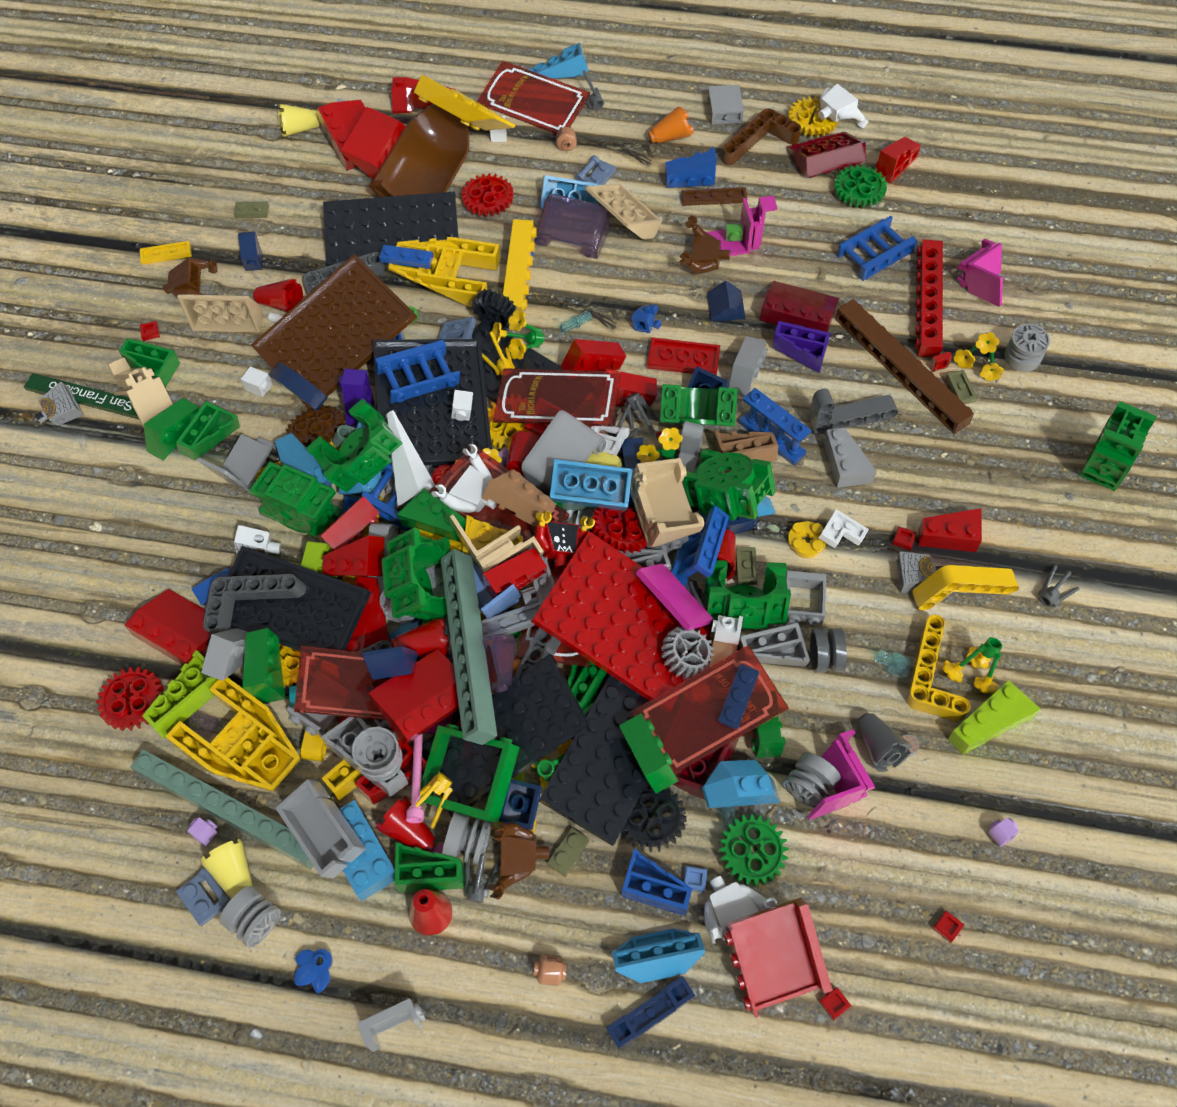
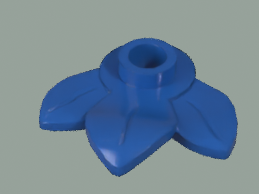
[294,949,333,993]

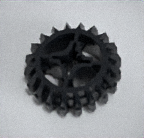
[471,289,517,330]

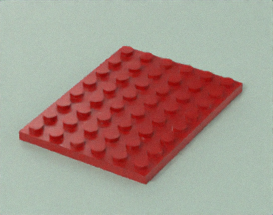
[531,531,713,713]

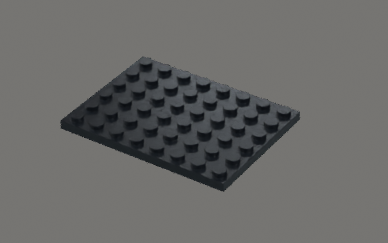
[373,339,492,466]

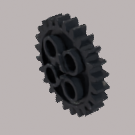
[621,785,687,852]

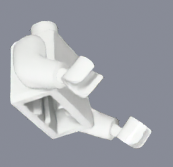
[818,84,869,128]
[431,444,498,513]
[704,876,778,944]

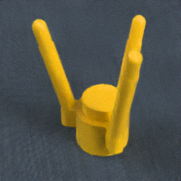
[482,331,515,376]
[410,772,453,829]

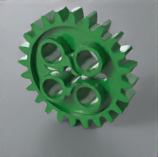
[833,164,887,208]
[718,814,789,887]

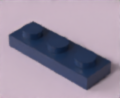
[718,664,760,731]

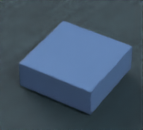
[684,866,708,893]

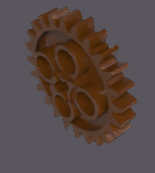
[286,405,346,447]

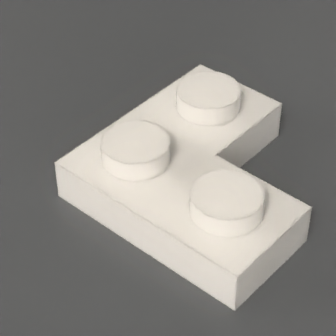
[819,509,869,548]

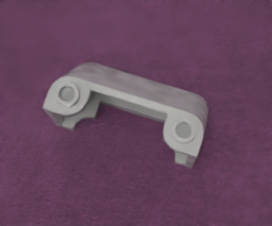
[522,410,606,495]

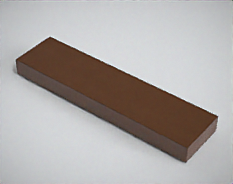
[681,187,747,206]

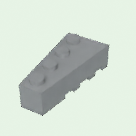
[321,713,408,797]

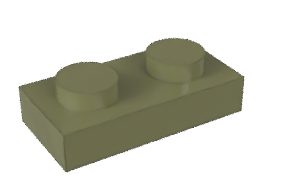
[234,201,269,218]
[946,370,977,404]
[736,547,758,585]
[547,828,590,877]

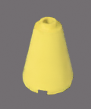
[278,104,321,137]
[200,839,253,899]

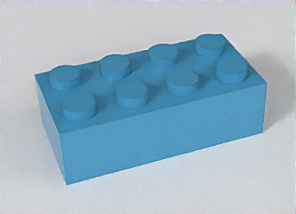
[550,459,632,511]
[339,800,395,902]

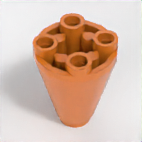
[648,106,694,143]

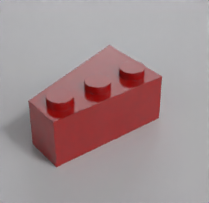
[875,136,921,184]
[561,339,627,380]
[595,369,657,406]
[316,496,379,551]
[918,508,982,552]
[322,535,385,577]
[483,548,547,599]
[355,739,427,805]

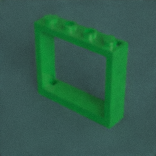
[420,724,520,823]

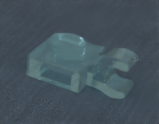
[875,649,913,679]

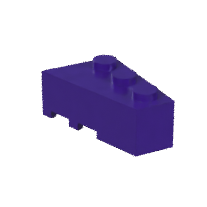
[772,321,830,373]
[340,369,375,428]

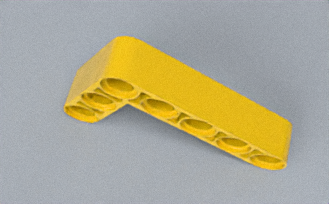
[912,565,1020,611]
[907,614,970,721]

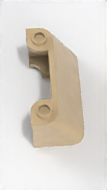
[630,458,704,547]

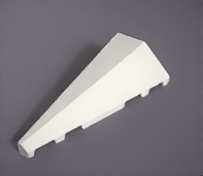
[386,410,436,507]

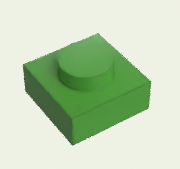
[726,224,743,241]

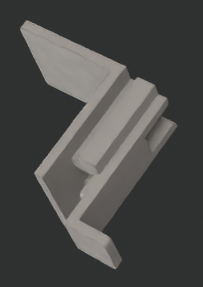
[197,434,277,493]

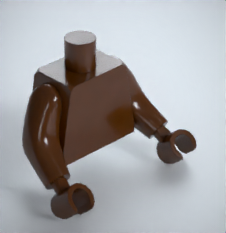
[680,215,731,274]
[163,258,218,298]
[488,822,549,899]

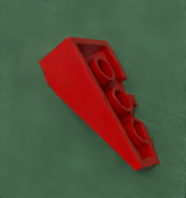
[391,77,456,113]
[344,576,390,655]

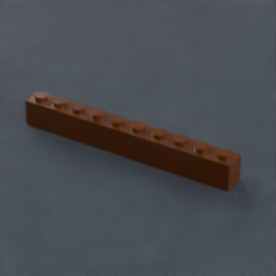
[835,299,974,434]

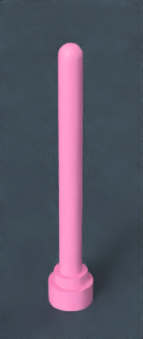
[406,734,424,823]

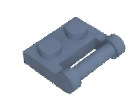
[575,155,616,185]
[438,316,476,339]
[176,868,231,927]

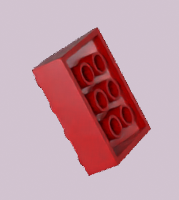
[317,99,365,171]
[339,107,406,179]
[124,589,212,666]
[368,649,459,746]

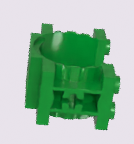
[660,384,738,427]
[306,398,403,493]
[1079,401,1157,491]
[683,449,776,521]
[249,462,342,540]
[382,528,451,624]
[704,561,791,629]

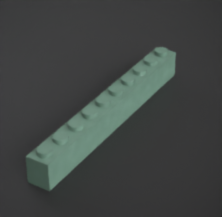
[441,549,497,745]
[130,750,313,870]

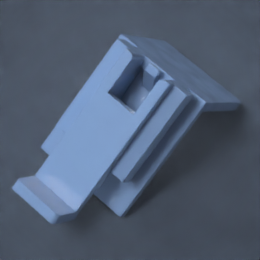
[473,563,521,619]

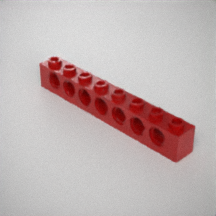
[915,239,943,358]

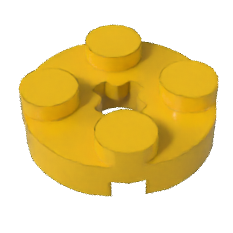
[788,521,826,558]

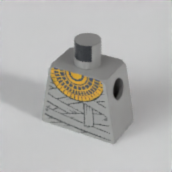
[35,382,84,425]
[896,552,943,593]

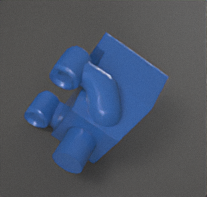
[631,304,662,333]

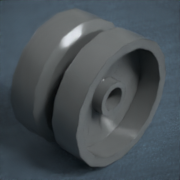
[810,627,847,673]

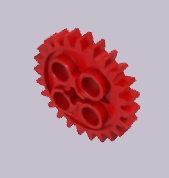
[461,173,514,217]
[592,507,647,554]
[96,667,164,731]

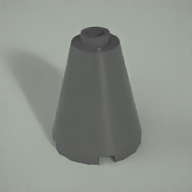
[858,713,912,772]

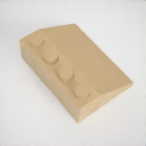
[585,184,662,239]
[178,295,264,332]

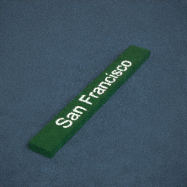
[24,373,139,419]

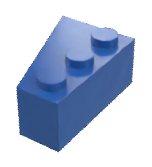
[665,147,717,188]
[622,848,692,916]

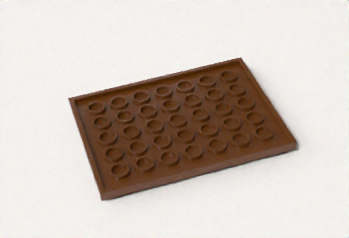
[251,254,417,410]

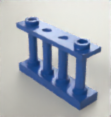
[837,216,917,281]
[375,340,460,404]
[739,388,812,466]
[361,463,439,532]
[670,506,729,587]

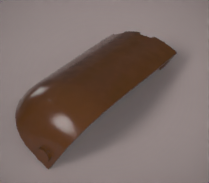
[369,104,470,197]

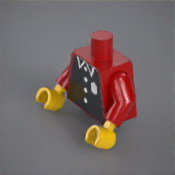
[535,511,595,569]

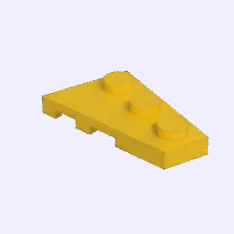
[462,515,524,557]

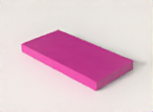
[636,563,714,631]

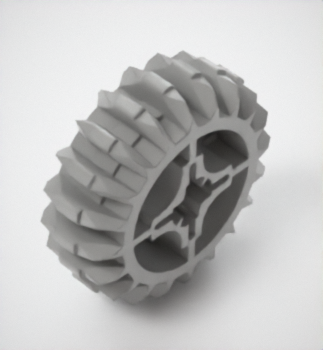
[660,626,714,680]

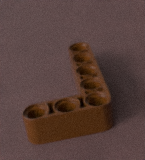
[722,108,801,165]

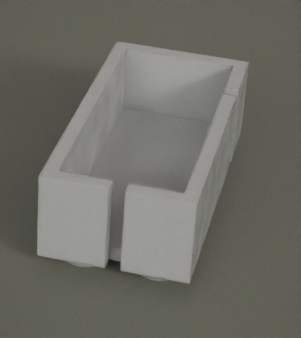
[276,779,366,879]

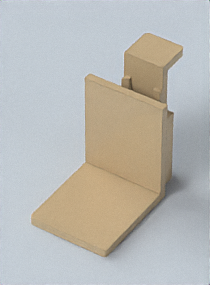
[108,358,173,428]
[449,515,544,573]

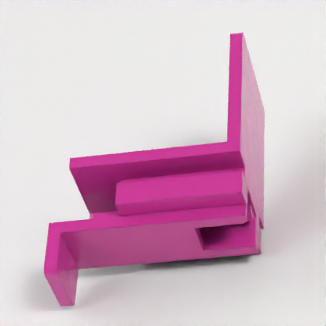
[706,196,777,256]
[957,238,1003,307]
[806,729,875,820]

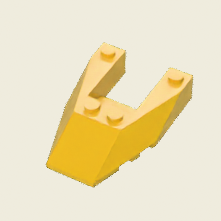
[414,74,516,130]
[388,237,501,307]
[165,677,301,792]

